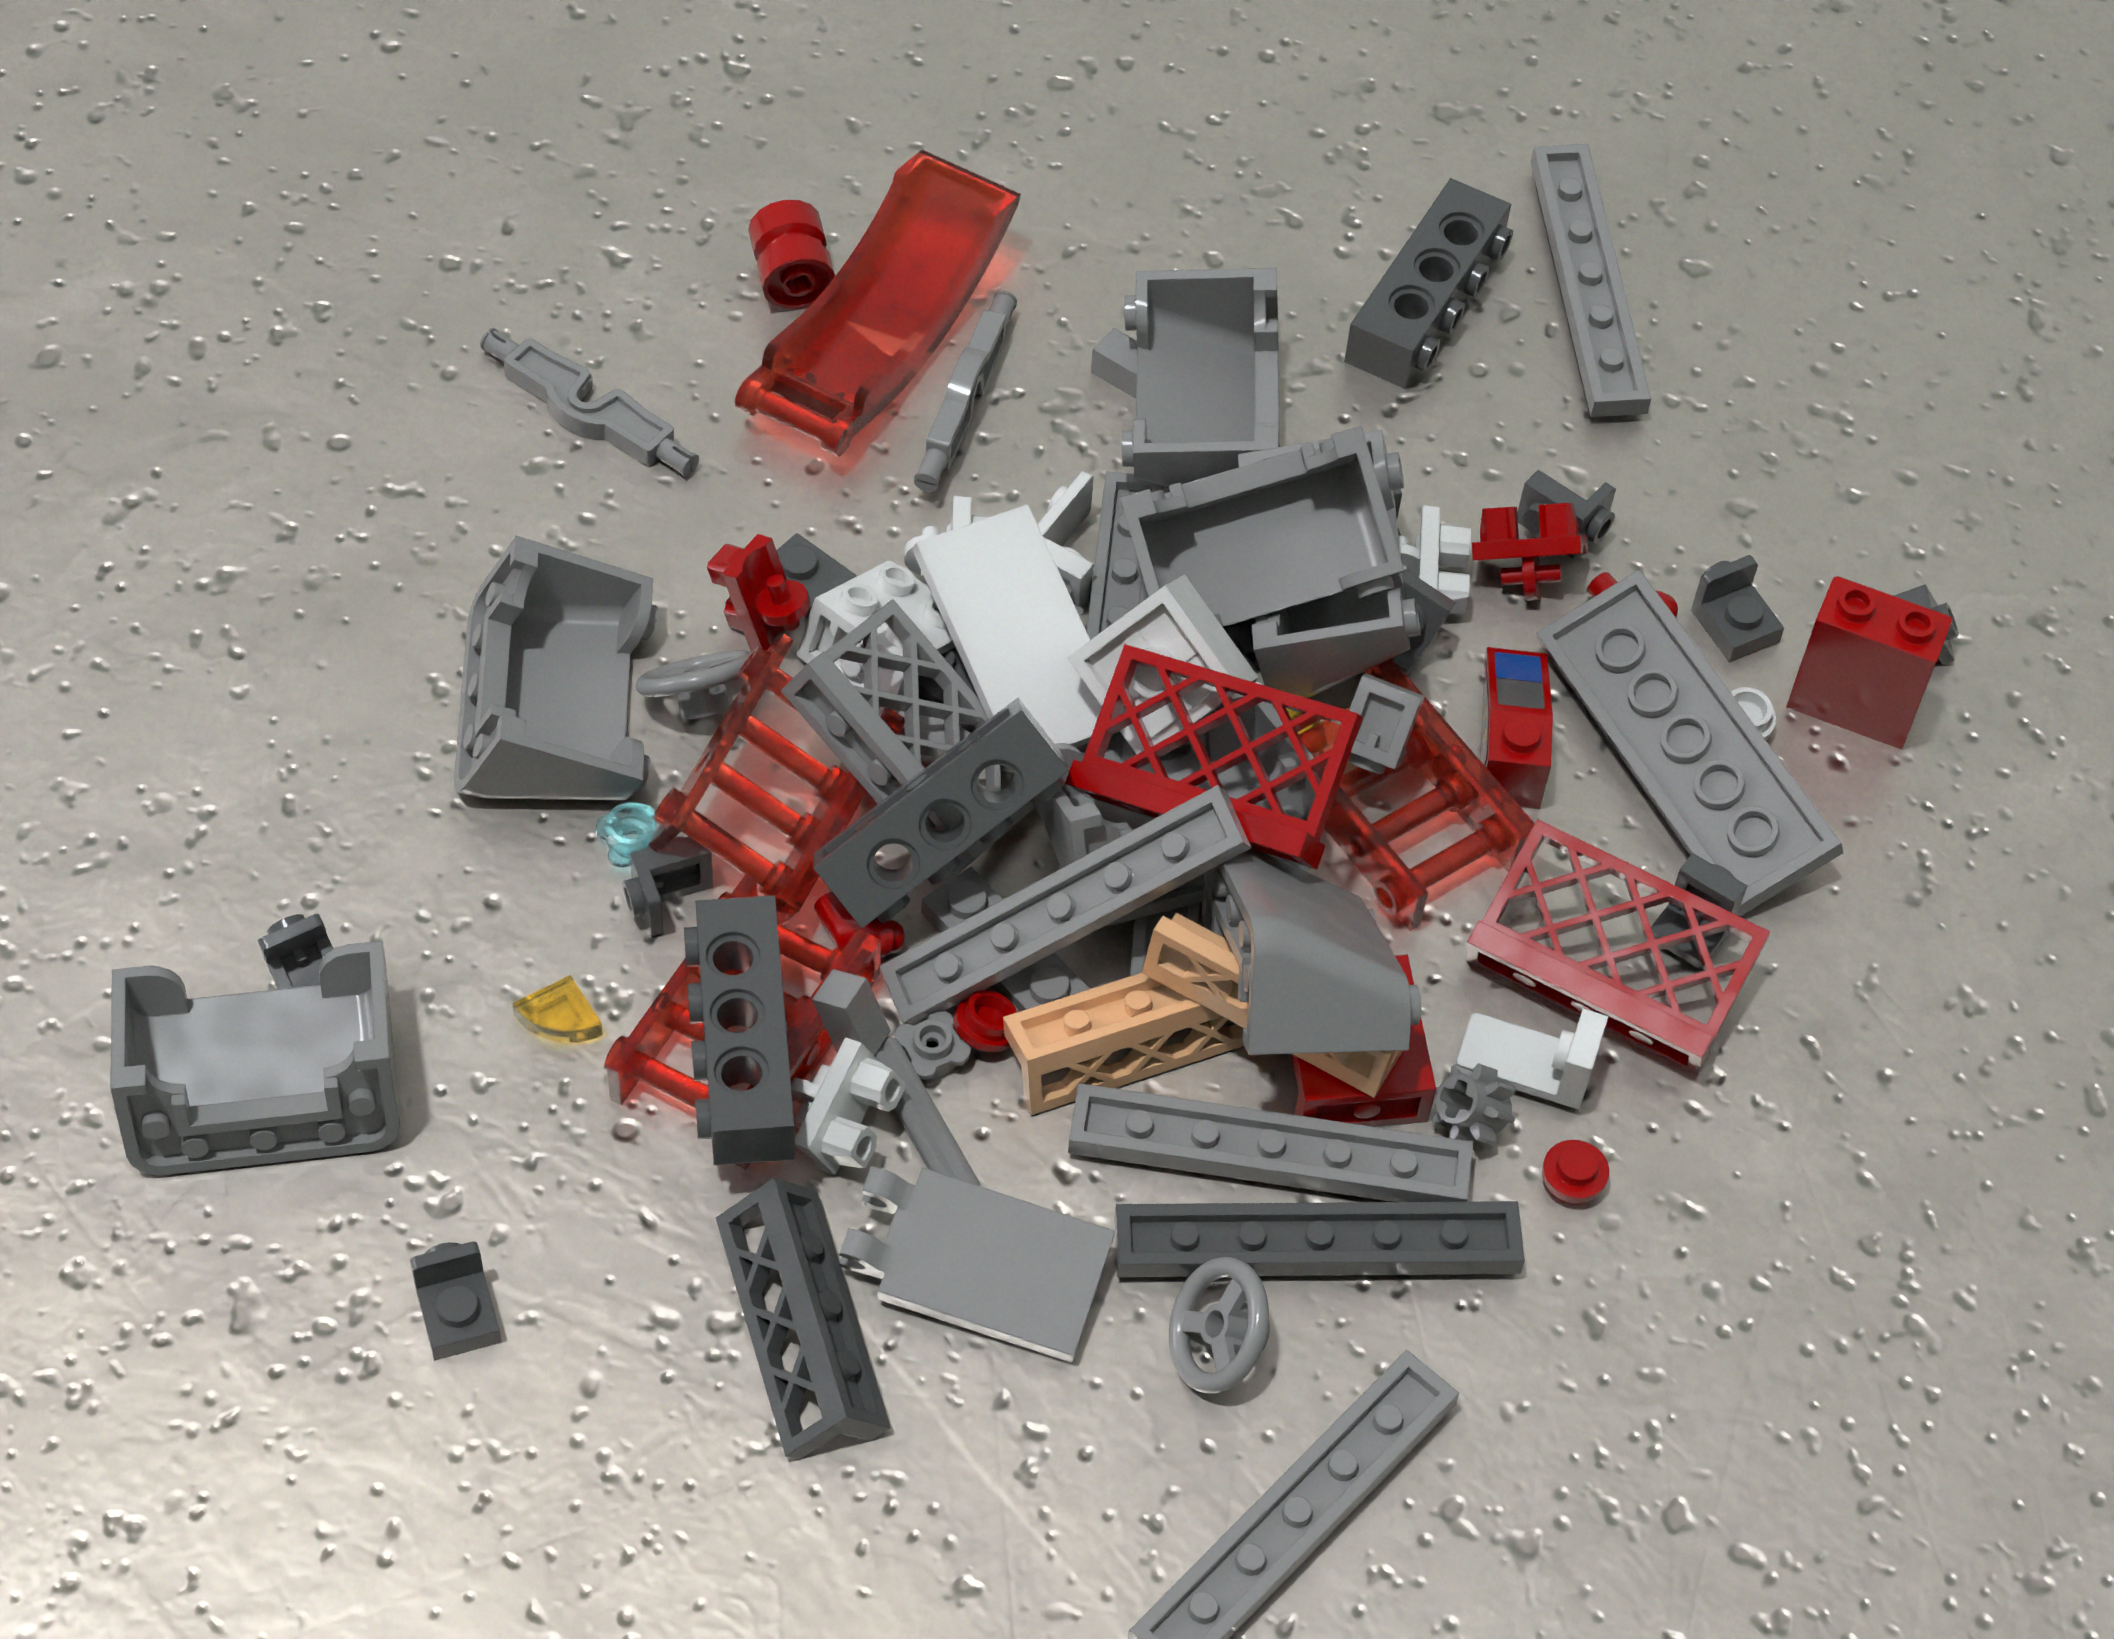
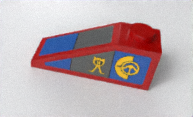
[1478,647,1553,809]

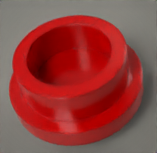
[953,990,1017,1052]
[1542,1140,1609,1205]

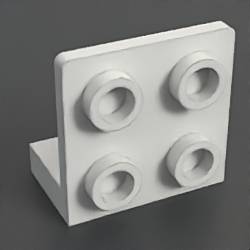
[796,561,955,723]

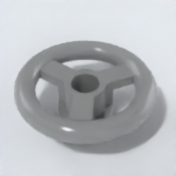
[636,650,758,719]
[1169,1257,1270,1394]

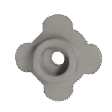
[894,1010,971,1079]

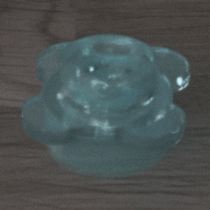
[595,802,667,868]

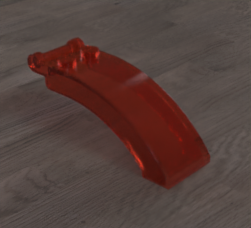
[735,149,1021,457]

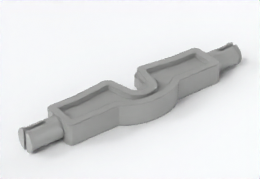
[914,291,1017,492]
[480,328,699,477]

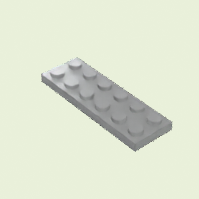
[1536,569,1844,917]

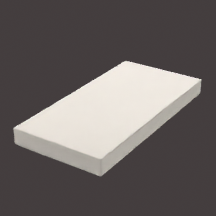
[913,504,1120,748]

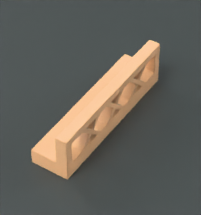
[1142,913,1403,1098]
[1003,973,1244,1115]

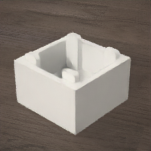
[1067,574,1258,755]

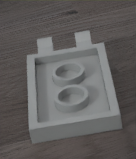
[839,1166,1115,1363]

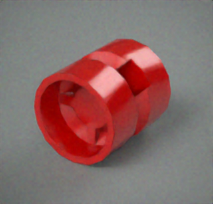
[748,200,836,310]

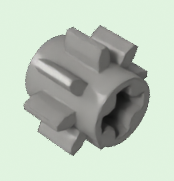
[1432,1063,1515,1145]

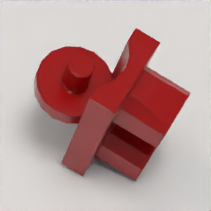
[1472,503,1588,602]
[706,534,811,658]

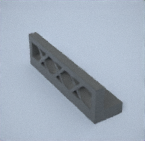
[716,1178,891,1460]

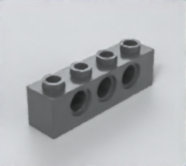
[1344,178,1513,389]
[813,698,1069,928]
[684,895,795,1165]

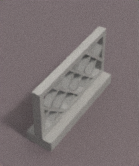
[781,599,1036,883]

